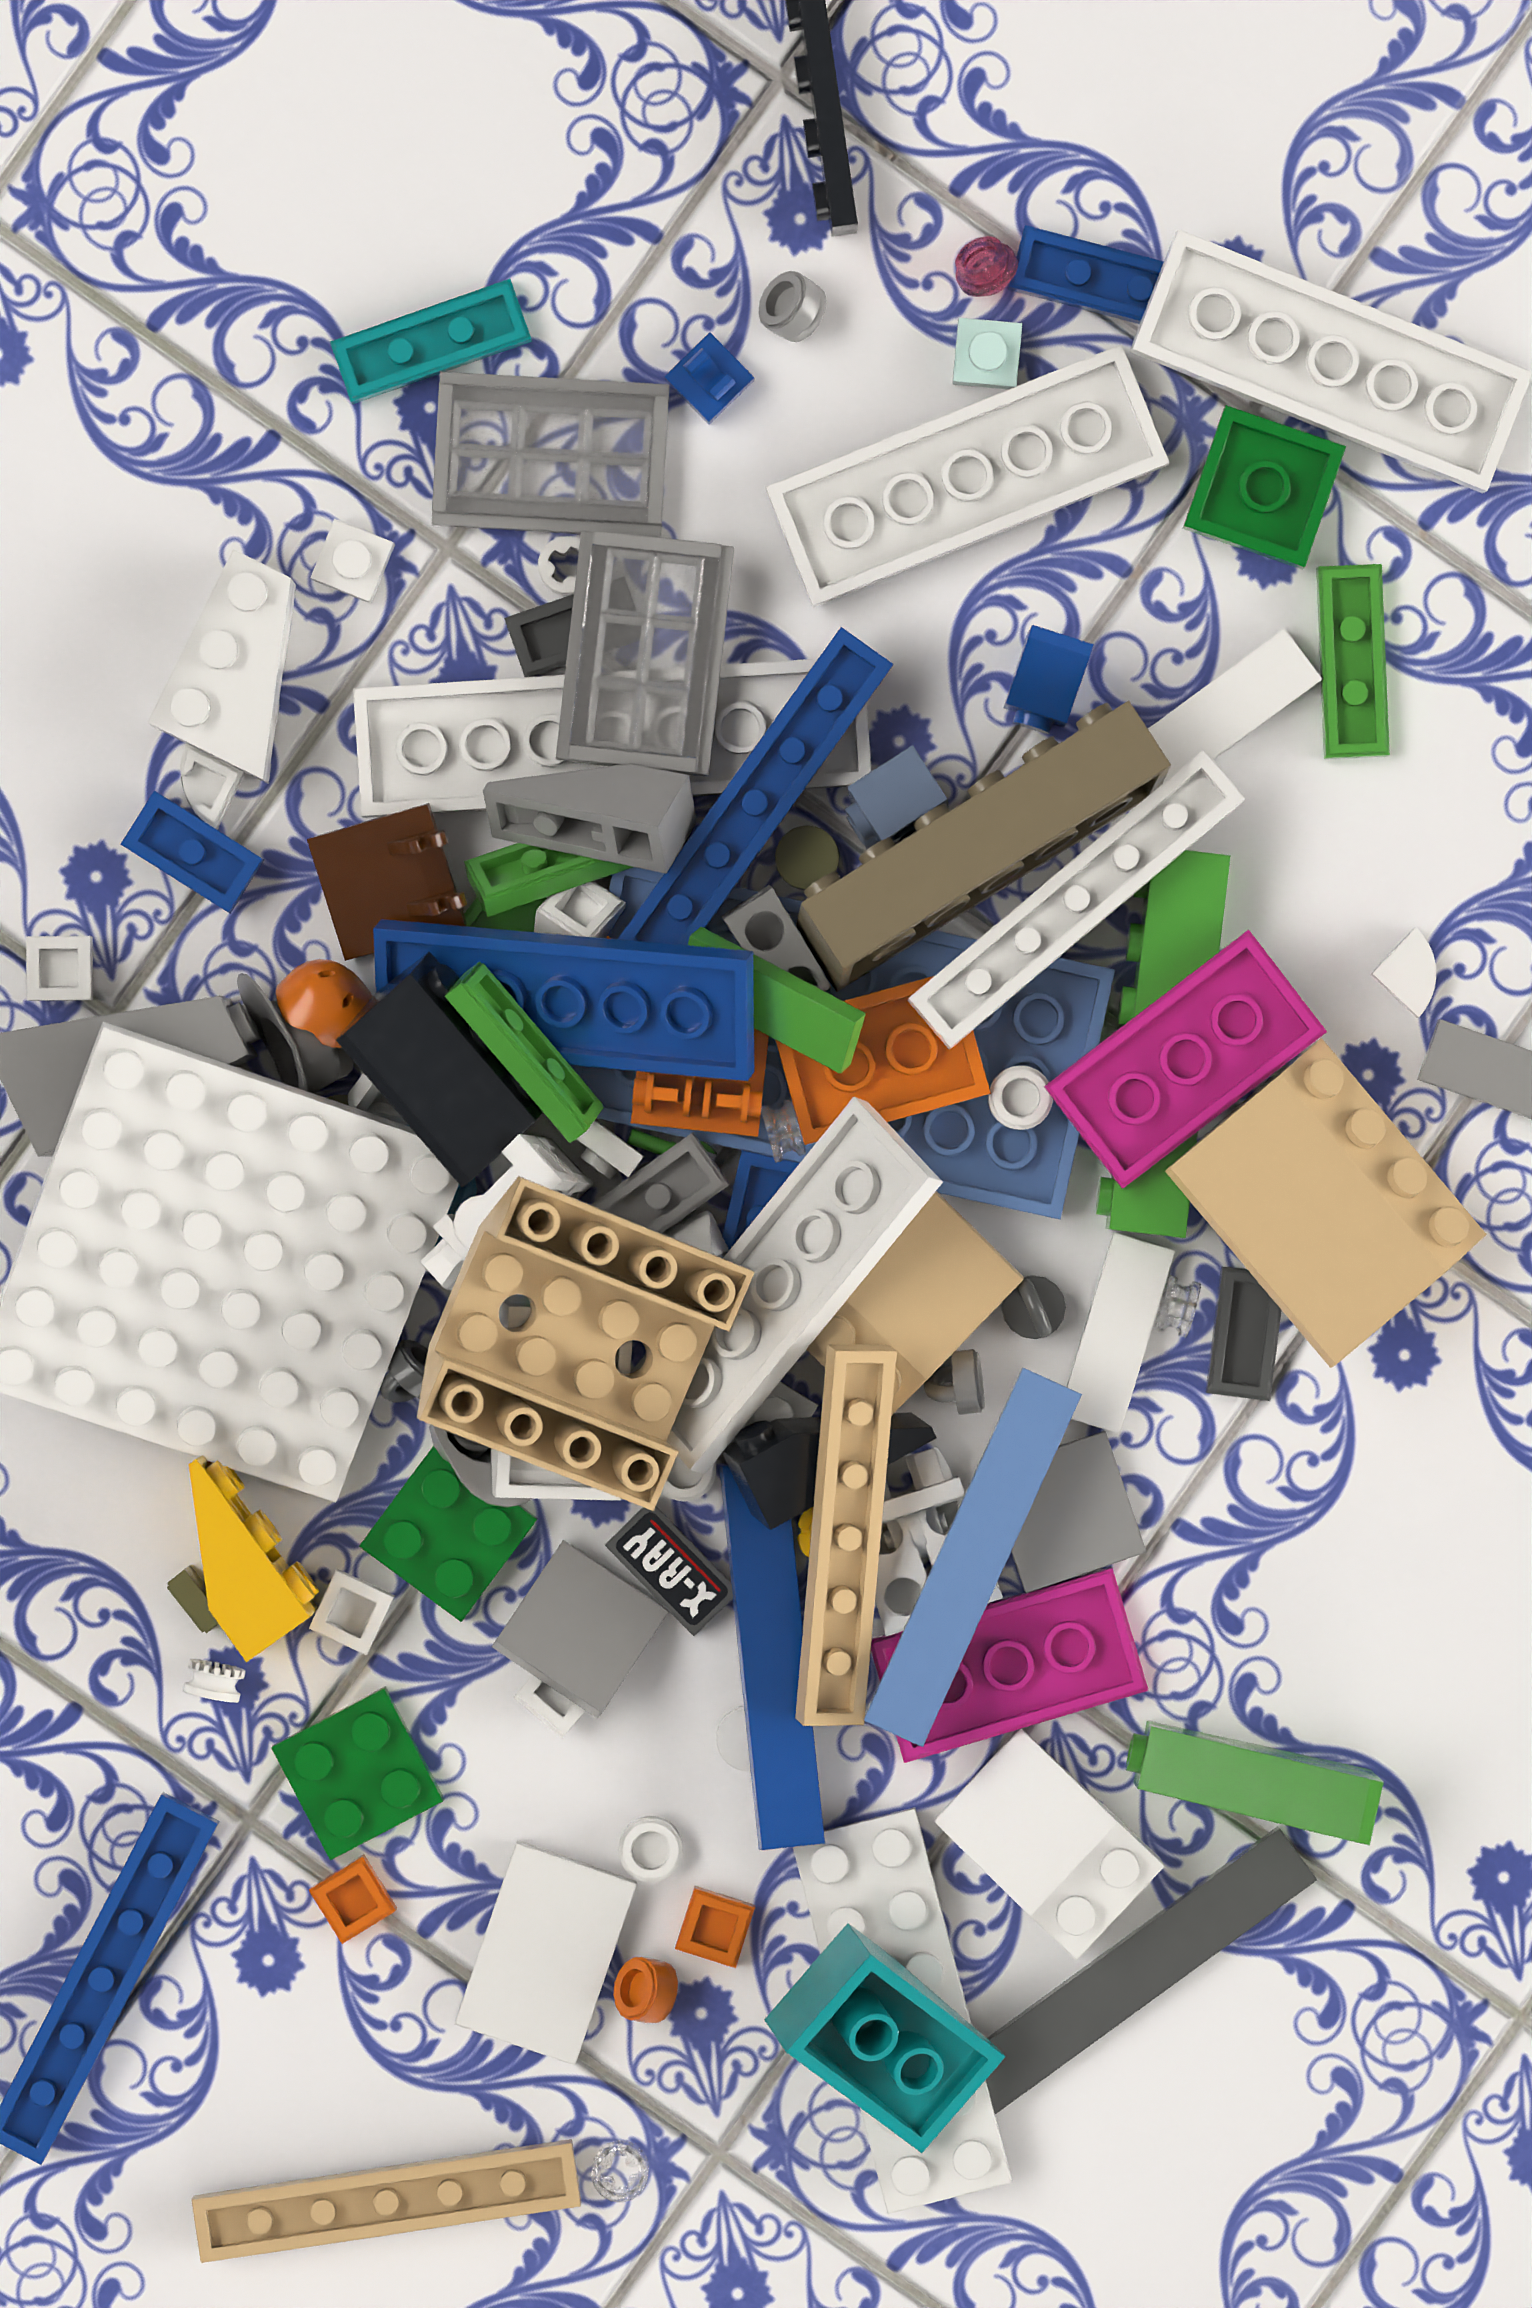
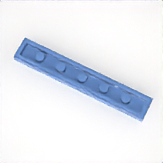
[863,1367,1082,1747]

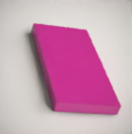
[1043,930,1327,1189]
[871,1567,1149,1763]

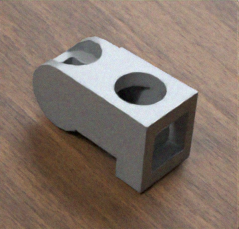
[721,885,832,992]

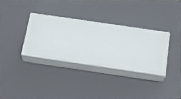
[1148,628,1322,784]
[1066,1232,1175,1434]

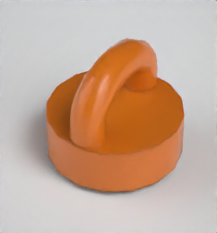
[613,1957,678,2023]

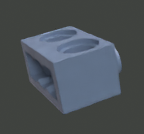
[844,745,949,849]

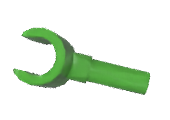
[627,1128,717,1155]

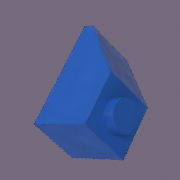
[1003,625,1094,734]

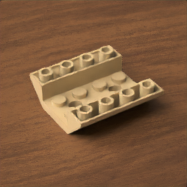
[417,1176,754,1511]

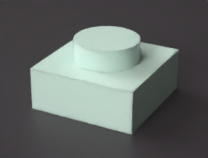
[952,318,1022,389]

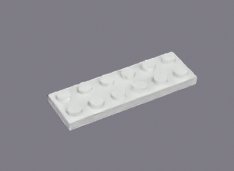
[1129,229,1532,493]
[766,344,1169,607]
[630,1097,943,1474]
[793,1807,1012,2214]

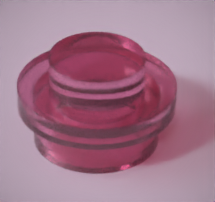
[955,236,1018,297]

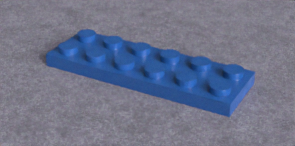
[373,919,755,1081]

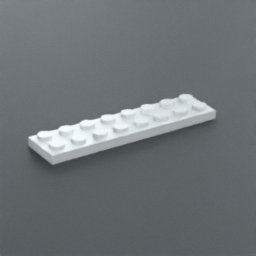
[353,659,871,818]

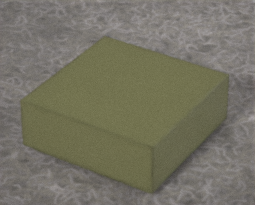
[167,1565,218,1634]

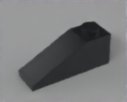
[722,1412,937,1530]

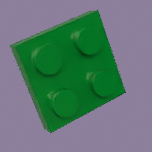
[1182,405,1346,570]
[359,1445,538,1622]
[271,1686,444,1861]

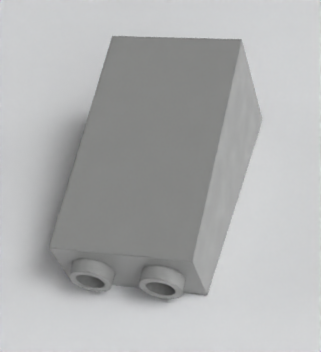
[0,996,262,1157]

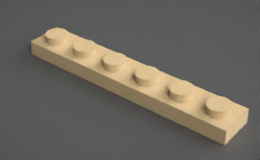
[795,1344,897,1726]
[191,2139,581,2263]

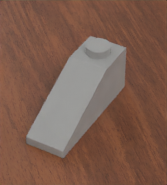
[483,763,697,874]

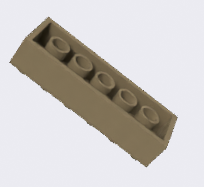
[796,701,1171,992]

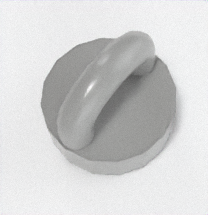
[758,271,826,342]
[924,1349,985,1415]

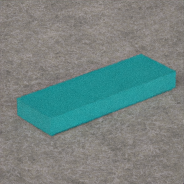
[330,279,532,404]

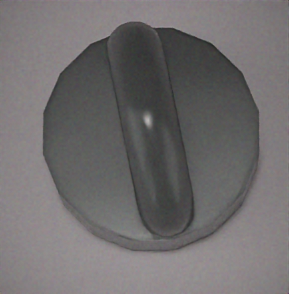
[1001,1275,1066,1339]
[380,1340,428,1403]

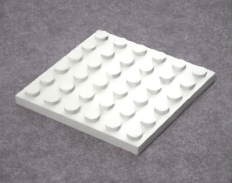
[0,1022,459,1503]

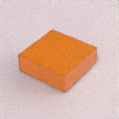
[309,1854,397,1944]
[675,1886,755,1968]

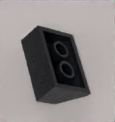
[336,951,543,1187]

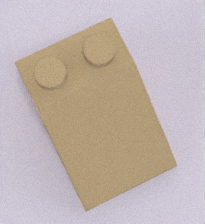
[806,1191,1024,1416]

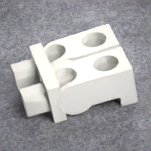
[420,1134,594,1290]
[875,1447,1003,1636]

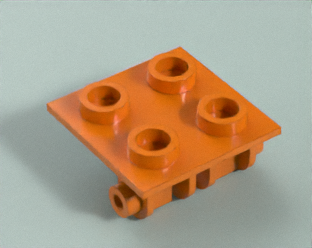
[631,1028,769,1137]

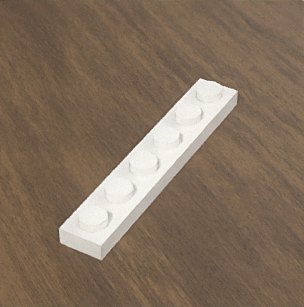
[908,750,1245,1050]

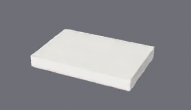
[454,1841,637,2065]

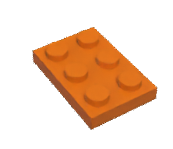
[775,976,991,1145]

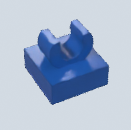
[664,332,755,425]

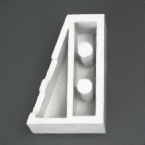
[148,549,296,784]

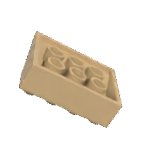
[1165,1038,1487,1368]

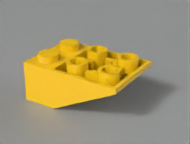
[189,1455,319,1662]

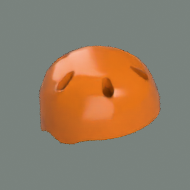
[275,959,373,1048]

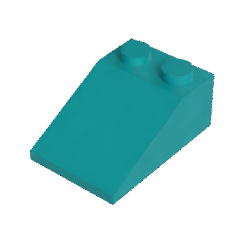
[764,1923,1005,2153]

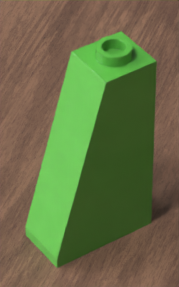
[1126,1720,1384,1845]

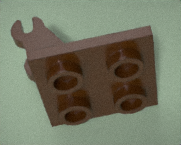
[307,803,467,961]

